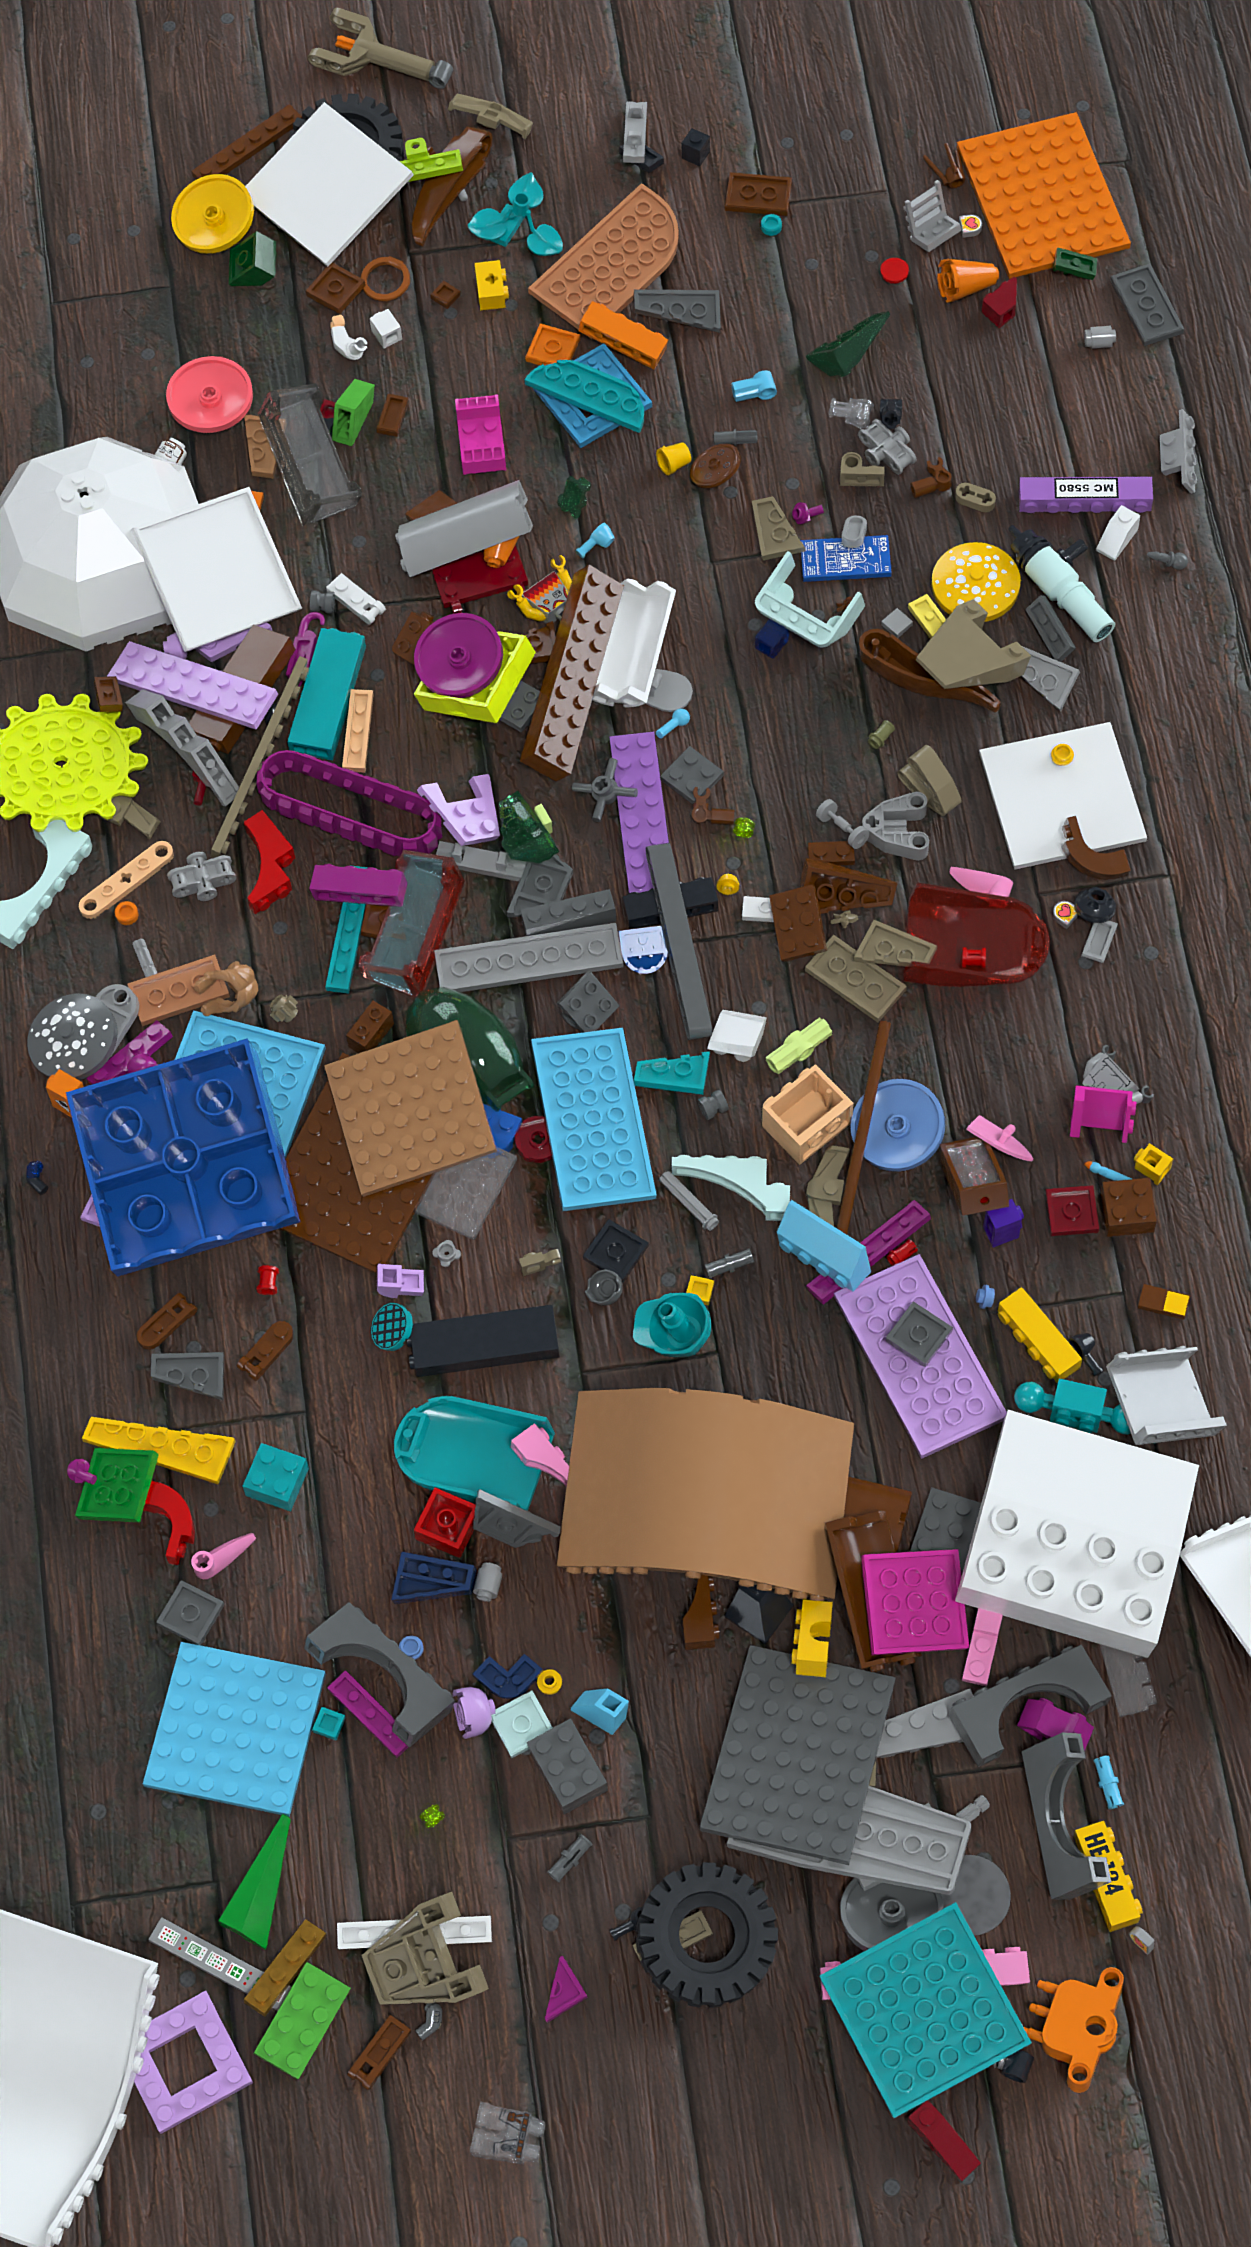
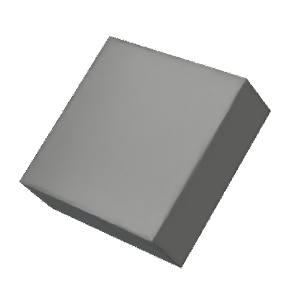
[881,608,913,638]

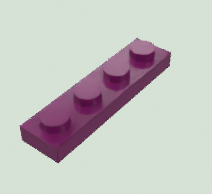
[327,1670,408,1758]

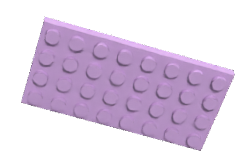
[834,1254,1007,1459]

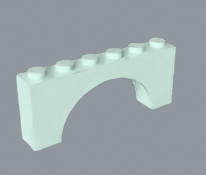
[0,820,93,949]

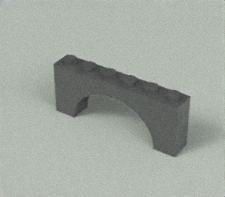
[304,1602,455,1748]
[948,1645,1112,1767]
[1022,1732,1111,1900]

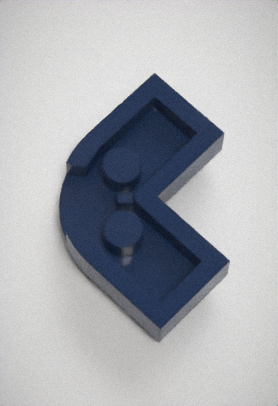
[473,1654,543,1699]

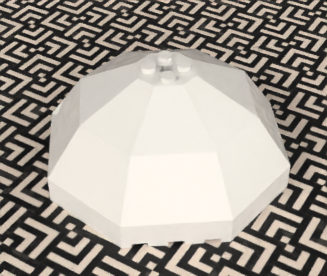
[0,437,198,651]

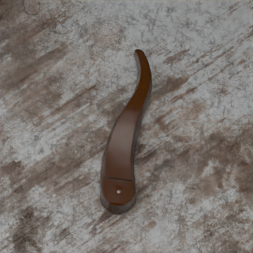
[412,126,492,247]
[859,629,1000,712]

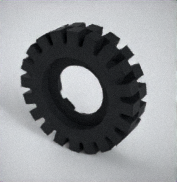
[289,93,404,161]
[636,1862,778,2008]

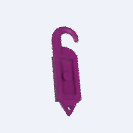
[286,612,325,687]

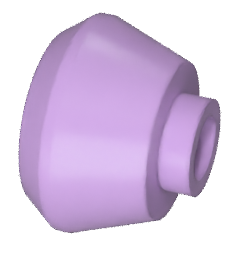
[163,632,187,659]

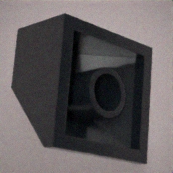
[725,1585,794,1645]

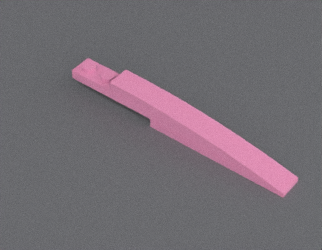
[962,1608,1003,1687]

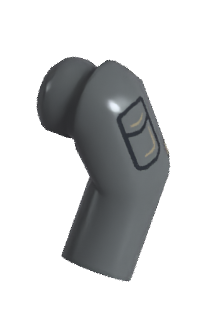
[415,2002,443,2041]

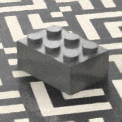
[527,1718,608,1815]

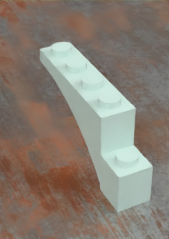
[672,1155,790,1221]

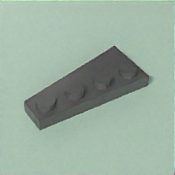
[634,289,721,333]

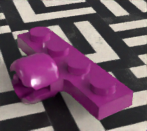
[86,1020,173,1085]

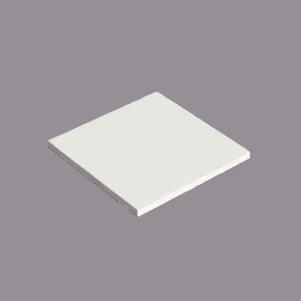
[245,102,413,267]
[131,487,302,652]
[979,722,1147,870]

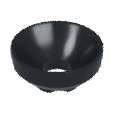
[1074,887,1116,923]

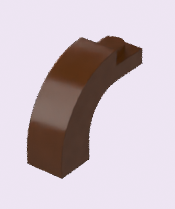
[1062,816,1131,880]

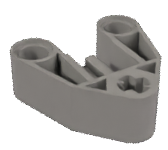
[862,792,929,861]

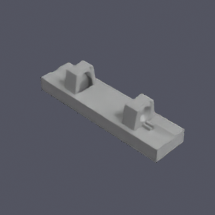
[623,102,647,163]
[434,841,528,882]

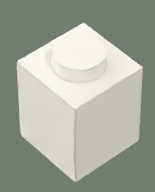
[370,309,402,348]

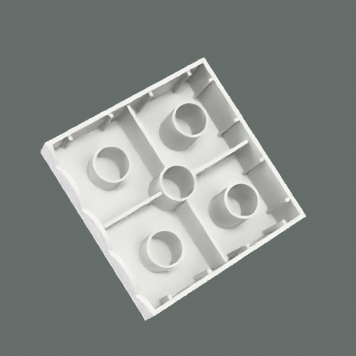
[955,1410,1199,1658]

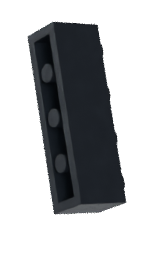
[623,877,718,930]

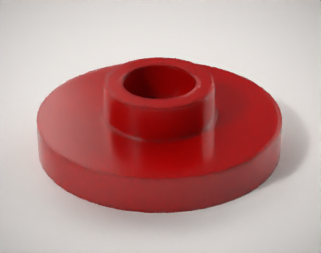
[880,258,909,284]

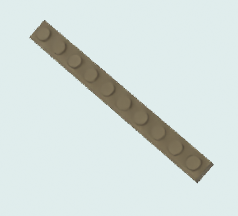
[211,656,310,858]

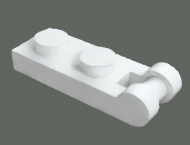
[326,573,386,625]

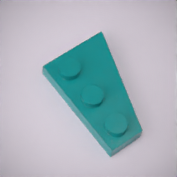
[634,1051,710,1095]

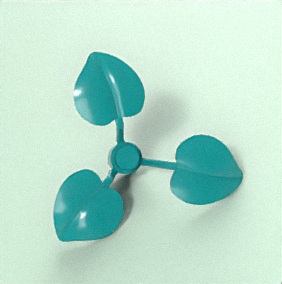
[468,172,563,256]

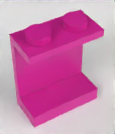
[1070,1086,1136,1143]

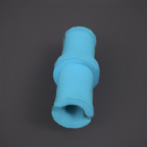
[1093,1756,1124,1809]

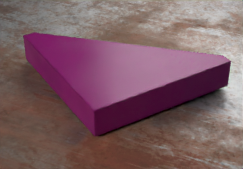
[545,1956,588,2023]

